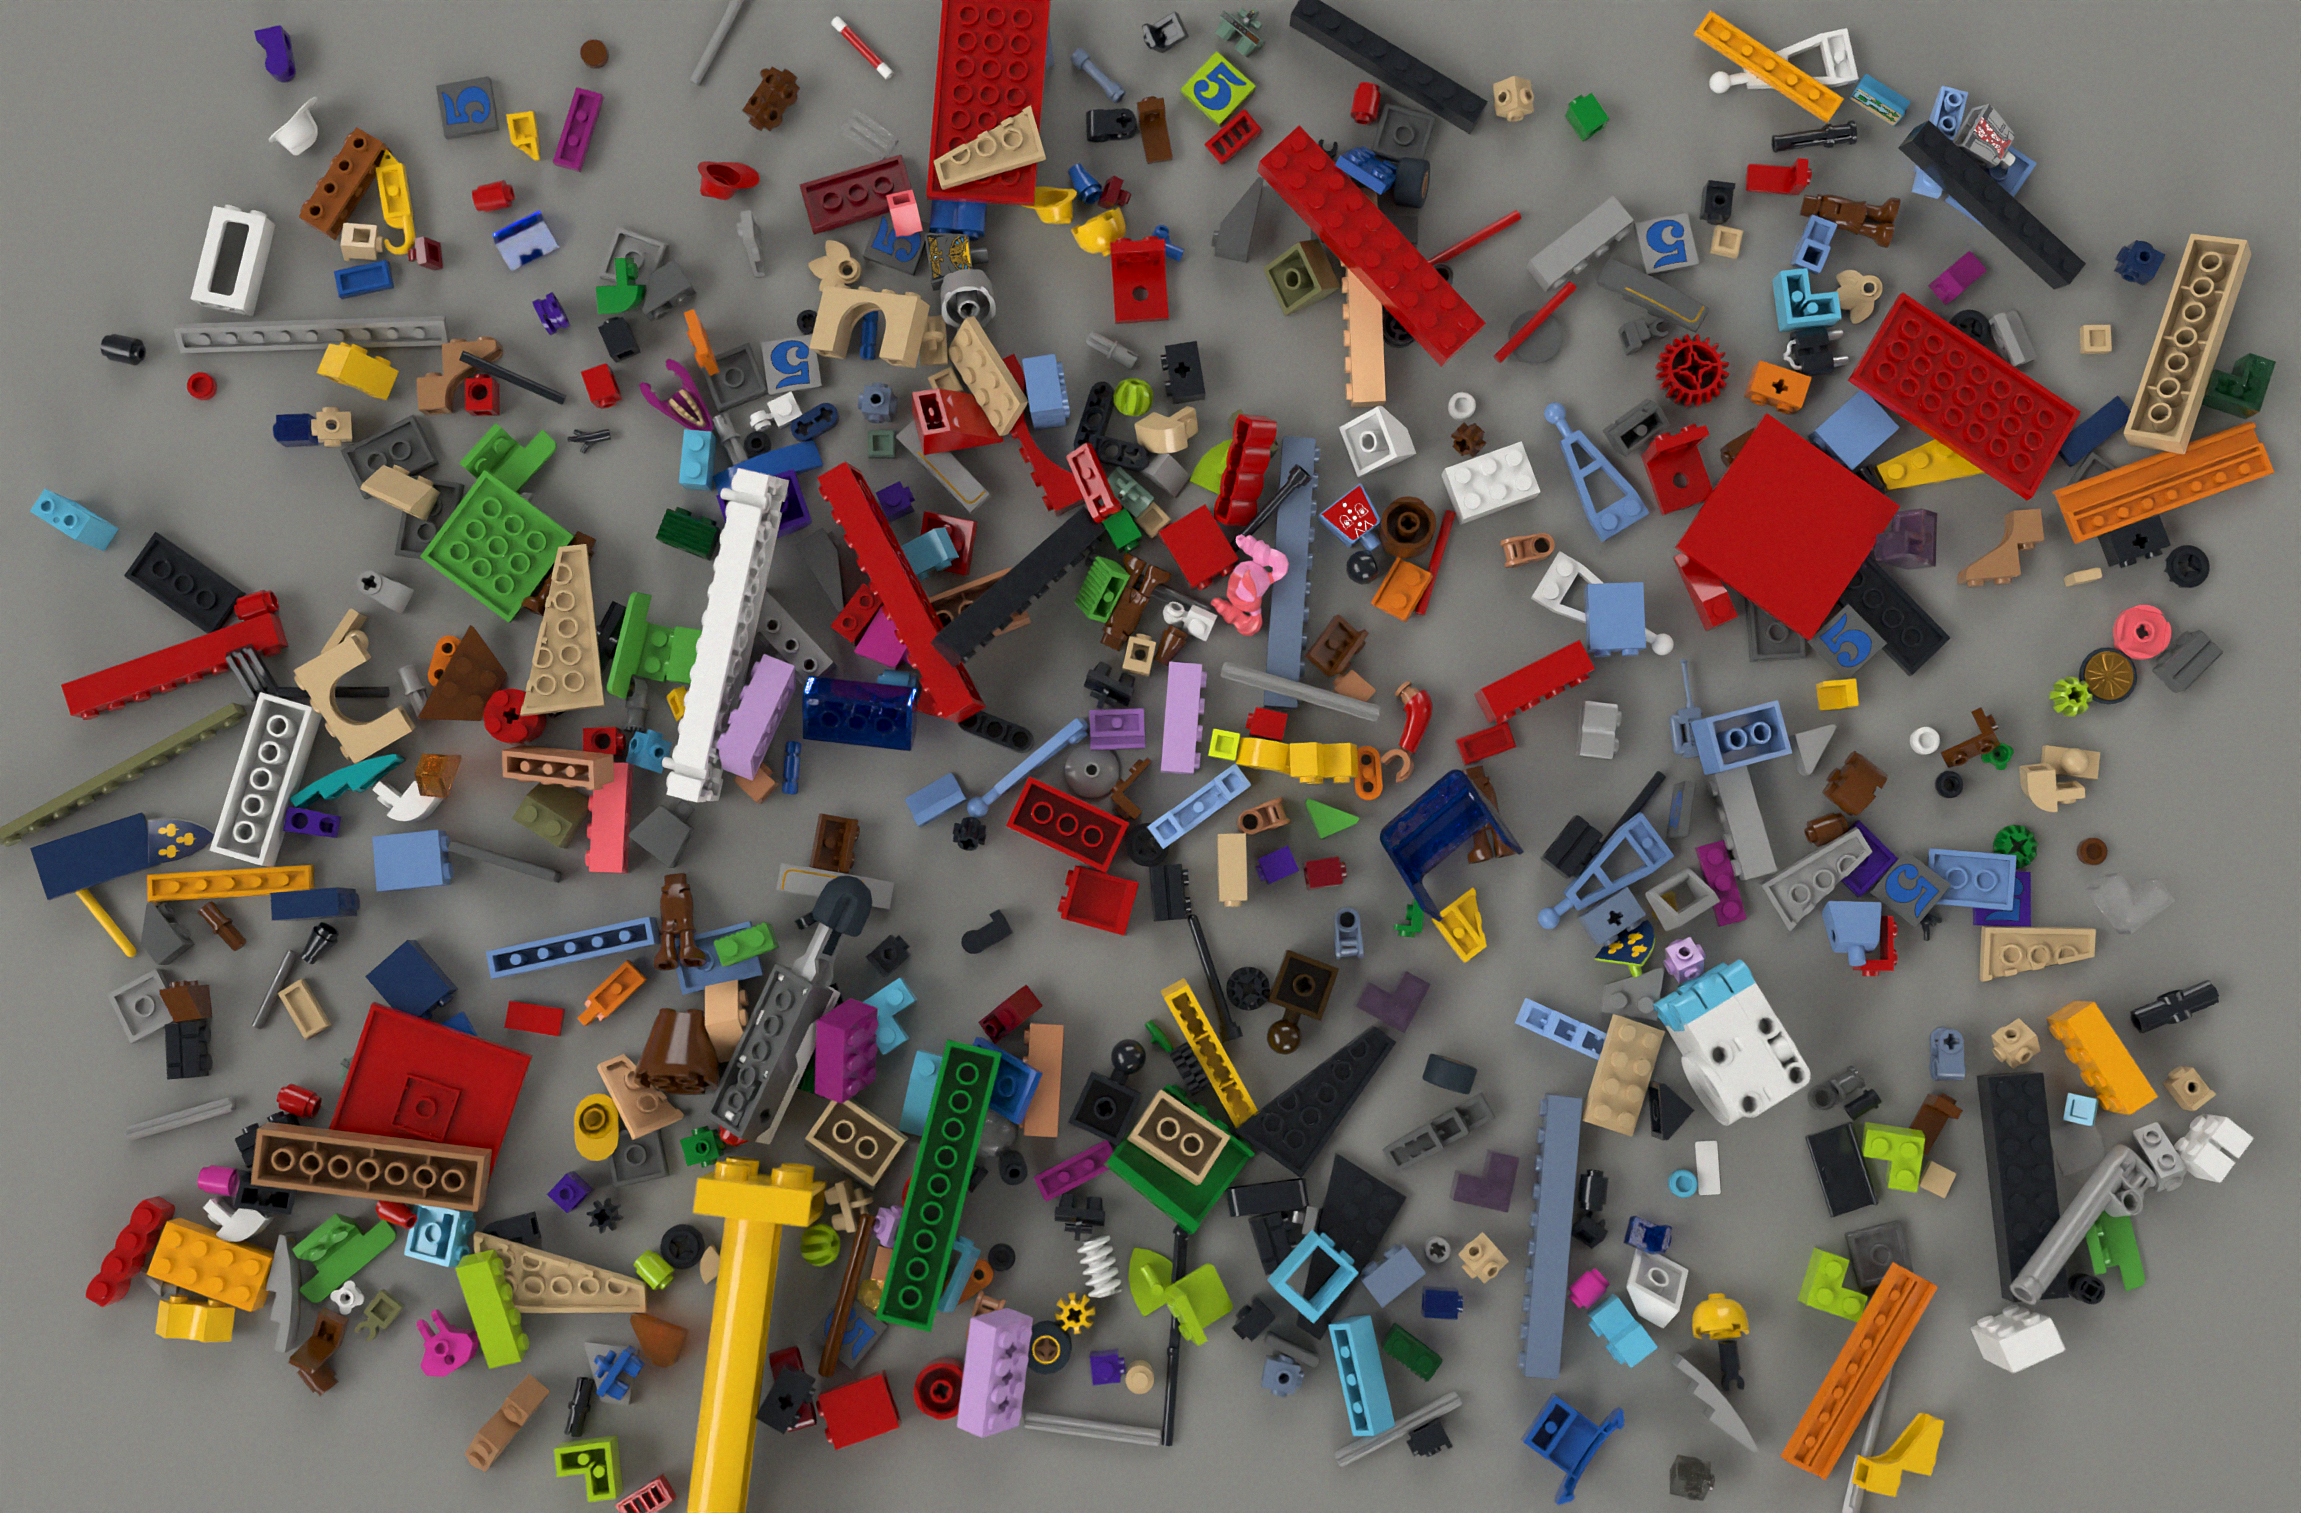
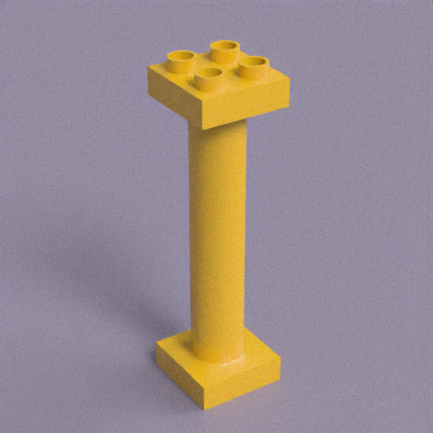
[686,1156,827,1513]

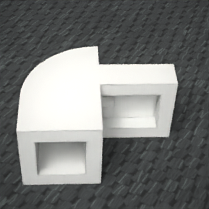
[372,781,443,822]
[203,1197,276,1242]

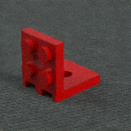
[1110,236,1169,324]
[1641,424,1713,516]

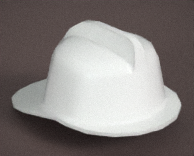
[269,97,318,156]

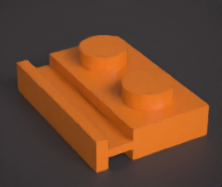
[684,309,720,376]
[1371,557,1433,623]

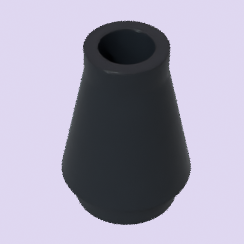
[300,922,339,964]

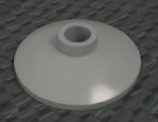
[1065,744,1119,798]

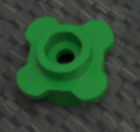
[1981,740,2014,770]

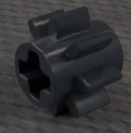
[953,817,986,851]
[587,1198,623,1234]

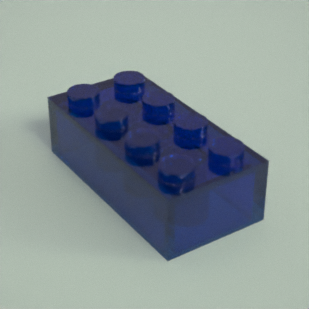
[802,676,918,751]

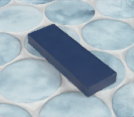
[2058,396,2131,467]

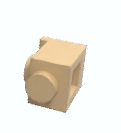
[340,223,384,261]
[1122,634,1156,677]
[2163,1066,2216,1111]

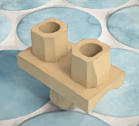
[920,315,948,366]
[825,1179,874,1233]

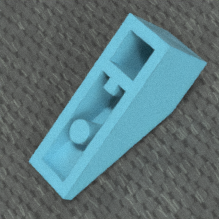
[899,1050,943,1136]

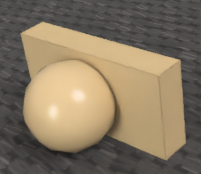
[321,608,369,654]
[2041,745,2100,780]

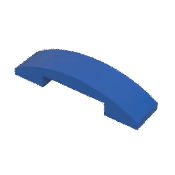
[712,440,823,494]

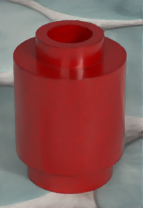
[1350,82,1381,125]
[472,180,515,213]
[234,590,279,621]
[276,1083,322,1118]

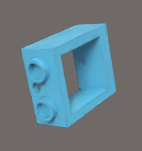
[30,488,119,551]
[1267,1230,1359,1323]
[937,1236,981,1312]

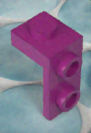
[1928,251,1986,305]

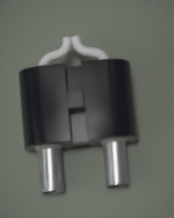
[1783,327,1849,376]

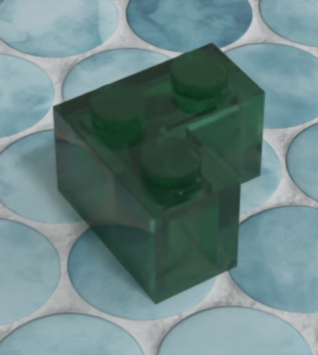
[2201,353,2276,419]

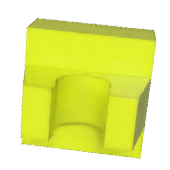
[1208,729,1240,761]

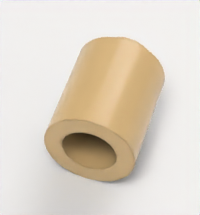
[1126,1360,1154,1394]

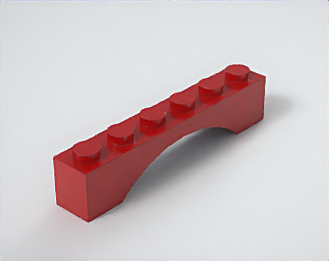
[1002,354,1085,517]

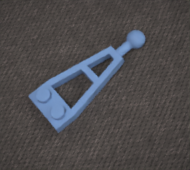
[1544,402,1649,542]
[967,718,1090,818]
[1538,812,1674,929]

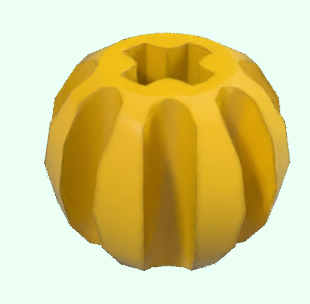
[1054,1292,1096,1334]

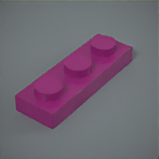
[553,87,604,173]
[1695,840,1747,927]
[1033,1140,1114,1202]

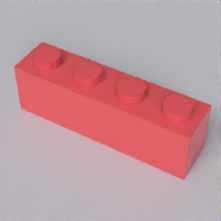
[585,762,634,874]

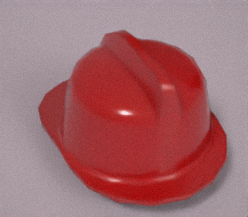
[697,161,760,200]

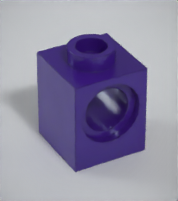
[1255,846,1299,885]
[547,1171,594,1213]

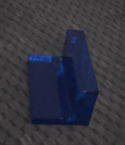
[492,210,559,271]

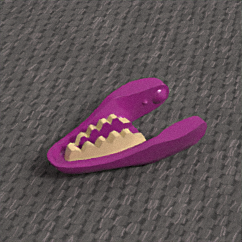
[639,359,713,432]

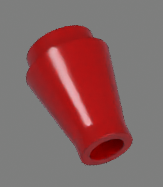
[376,1200,418,1230]

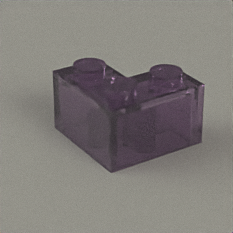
[1875,508,1937,570]
[1353,971,1431,1033]
[1449,1149,1519,1213]

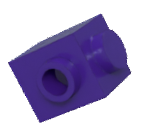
[875,481,915,523]
[1090,1349,1126,1386]

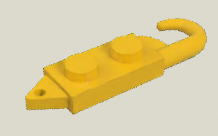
[376,150,416,255]

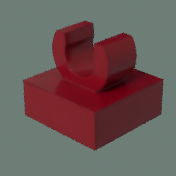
[1097,176,1131,209]
[408,236,443,271]

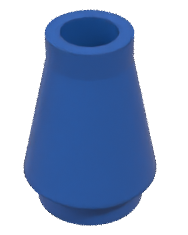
[1068,163,1103,205]

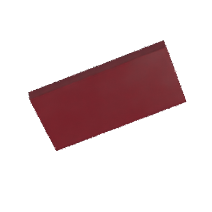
[799,154,917,235]

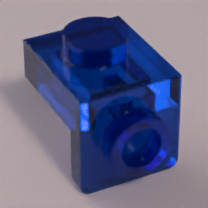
[1623,1216,1672,1255]

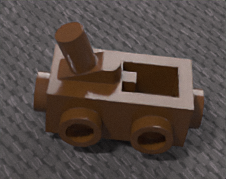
[742,67,800,131]

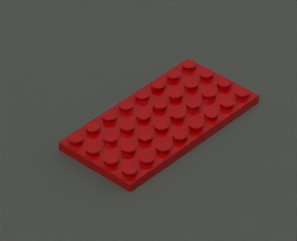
[926,0,1051,206]
[1847,292,2081,500]

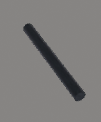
[459,350,566,405]
[278,687,390,698]
[1591,771,1666,858]

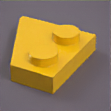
[1430,887,1487,963]

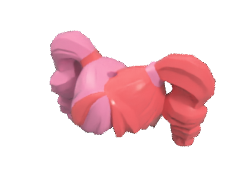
[1210,534,1289,636]

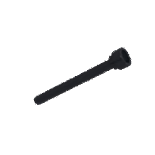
[1230,464,1312,553]
[1187,914,1243,1043]

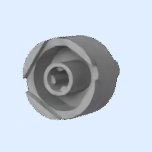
[940,269,996,331]

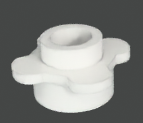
[331,1281,365,1315]

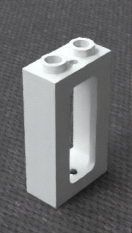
[191,205,275,317]

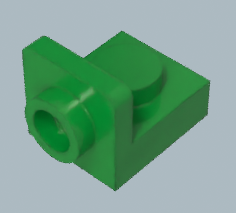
[1393,898,1425,938]

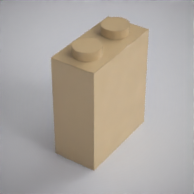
[1217,833,1247,907]

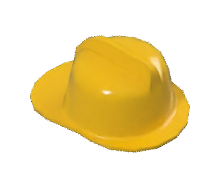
[1021,186,1077,224]
[574,1093,619,1161]

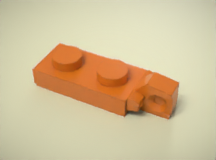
[577,960,648,1026]

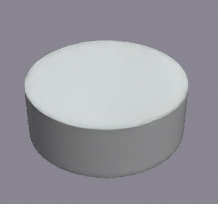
[1448,392,1476,421]
[1910,727,1940,755]

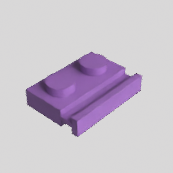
[1089,708,1145,751]

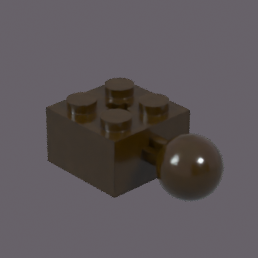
[1267,949,1340,1055]

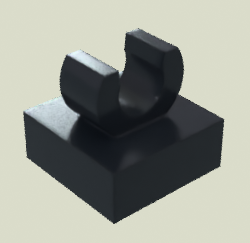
[1571,1210,1608,1249]

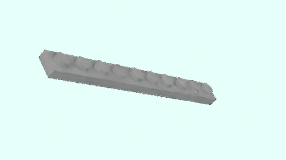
[174,316,451,353]

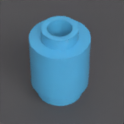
[877,669,917,699]

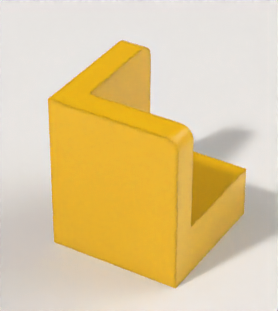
[1816,679,1859,711]

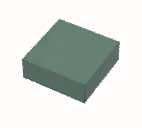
[868,430,896,459]

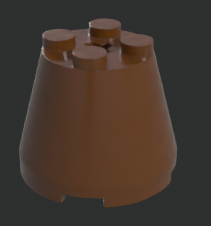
[634,1008,720,1095]

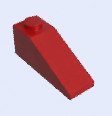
[1673,553,1738,631]

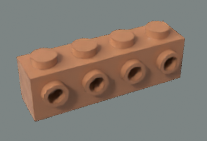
[502,745,614,790]
[1019,1023,1065,1137]

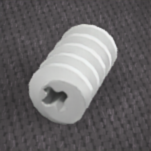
[1077,1235,1122,1297]

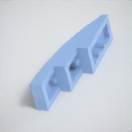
[1515,998,1607,1061]

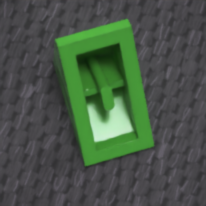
[1305,798,1359,840]

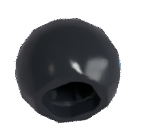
[1346,550,1379,585]

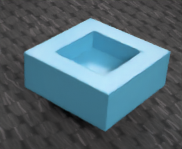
[2063,1092,2099,1126]

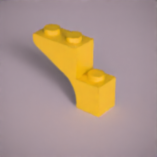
[1851,1412,1944,1497]

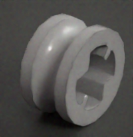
[1424,1235,1450,1263]

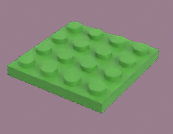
[420,470,576,623]

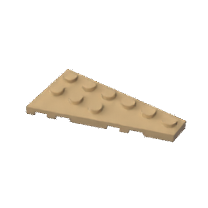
[520,544,605,716]
[473,1231,648,1313]

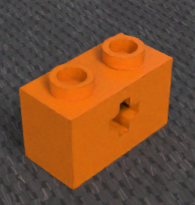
[1744,360,1812,414]

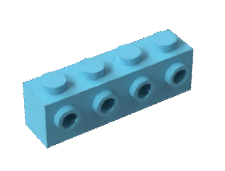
[1329,1315,1395,1436]

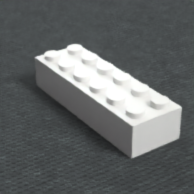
[209,692,322,867]

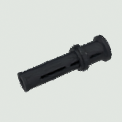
[1771,120,1857,153]

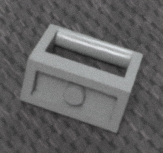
[1645,867,1720,931]

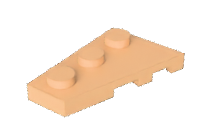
[597,1054,685,1140]

